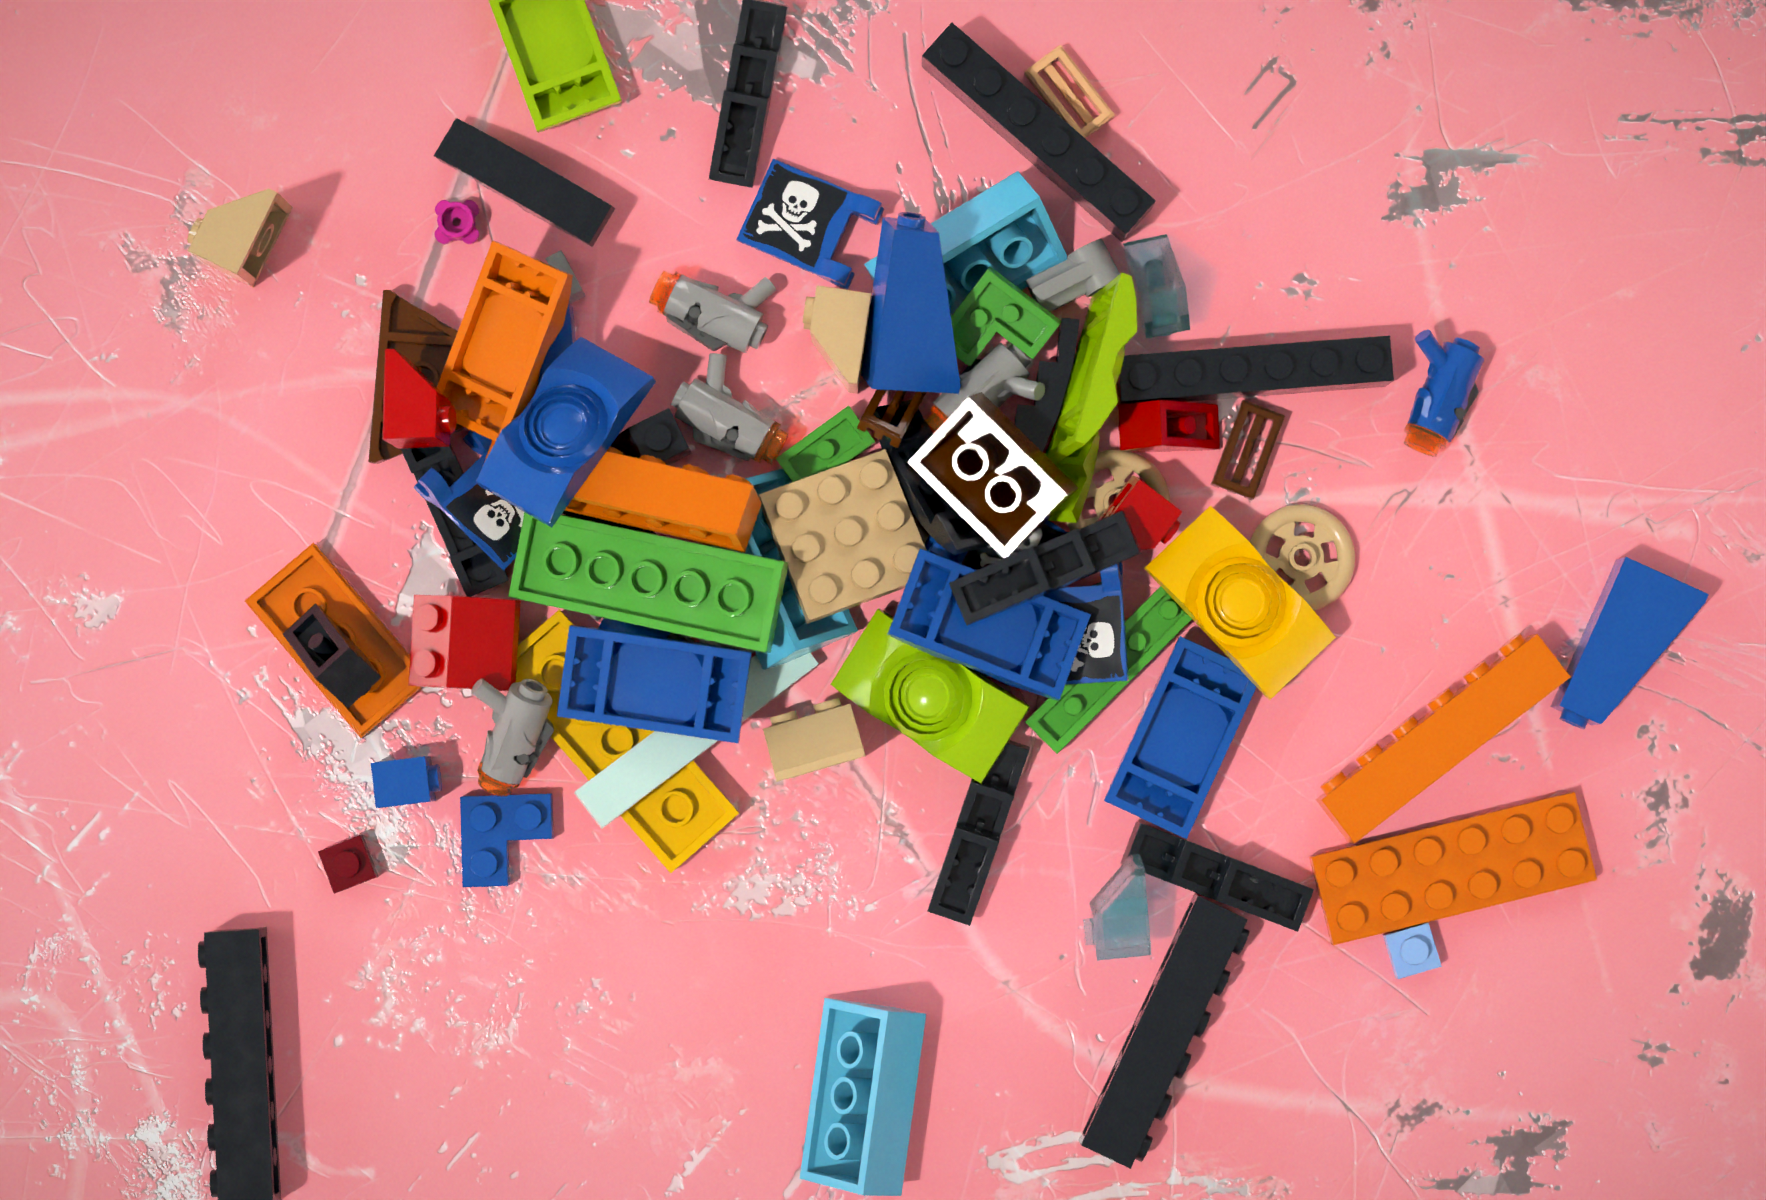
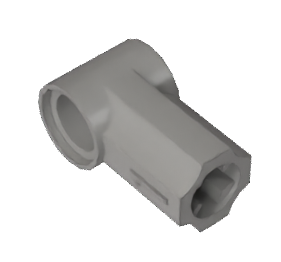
[1025,238,1120,312]

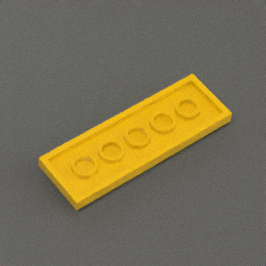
[516,609,739,873]

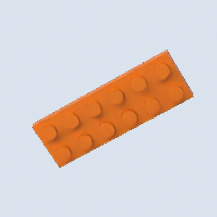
[1309,792,1597,945]

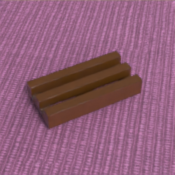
[857,389,927,448]
[1210,400,1285,501]

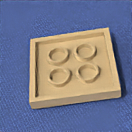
[759,449,926,624]

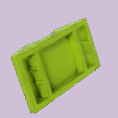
[489,0,622,133]
[1047,272,1138,465]
[830,608,1031,783]

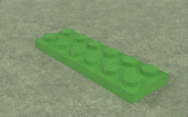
[508,513,789,653]

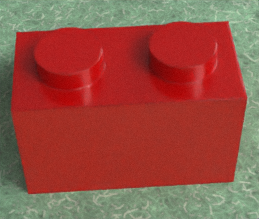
[408,595,521,691]

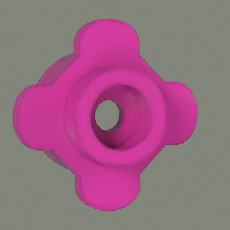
[434,200,479,245]

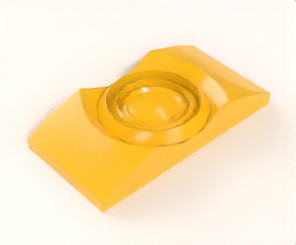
[1144,506,1336,700]

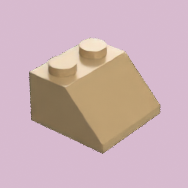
[187,188,293,288]
[803,285,871,394]
[763,698,866,782]

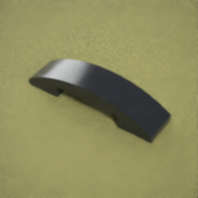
[874,399,991,555]
[401,444,509,597]

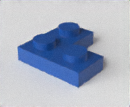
[460,793,554,887]

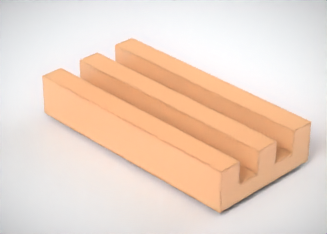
[1024,45,1115,139]

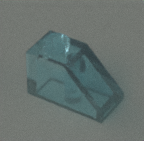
[1123,234,1190,339]
[1082,854,1152,961]

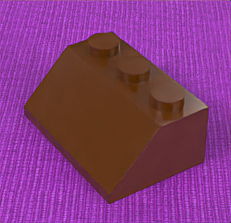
[907,392,1078,558]

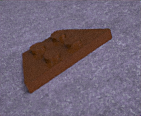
[368,290,464,464]

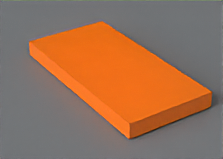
[245,542,423,738]

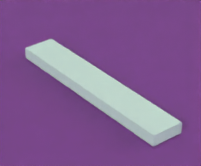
[574,653,819,829]

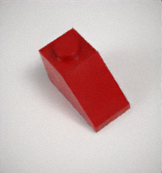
[383,349,457,449]
[1118,400,1220,452]
[1098,475,1182,550]

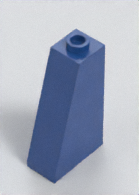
[861,212,960,394]
[1551,557,1709,729]

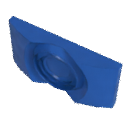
[476,337,656,528]
[887,549,1091,701]
[557,625,752,743]
[1104,636,1256,839]

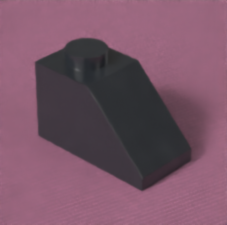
[610,408,692,465]
[283,603,381,708]

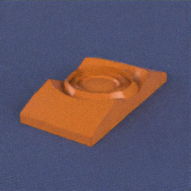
[437,240,573,442]

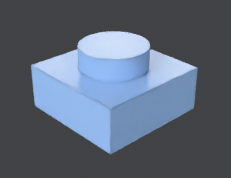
[1383,922,1442,979]

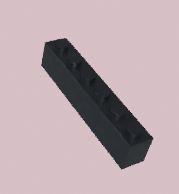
[921,22,1156,242]
[1116,336,1394,405]
[1078,894,1250,1169]
[198,927,281,1200]

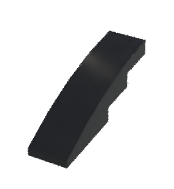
[708,0,789,188]
[433,118,615,247]
[1014,318,1080,452]
[949,511,1142,625]
[927,740,1030,926]
[1120,821,1314,932]

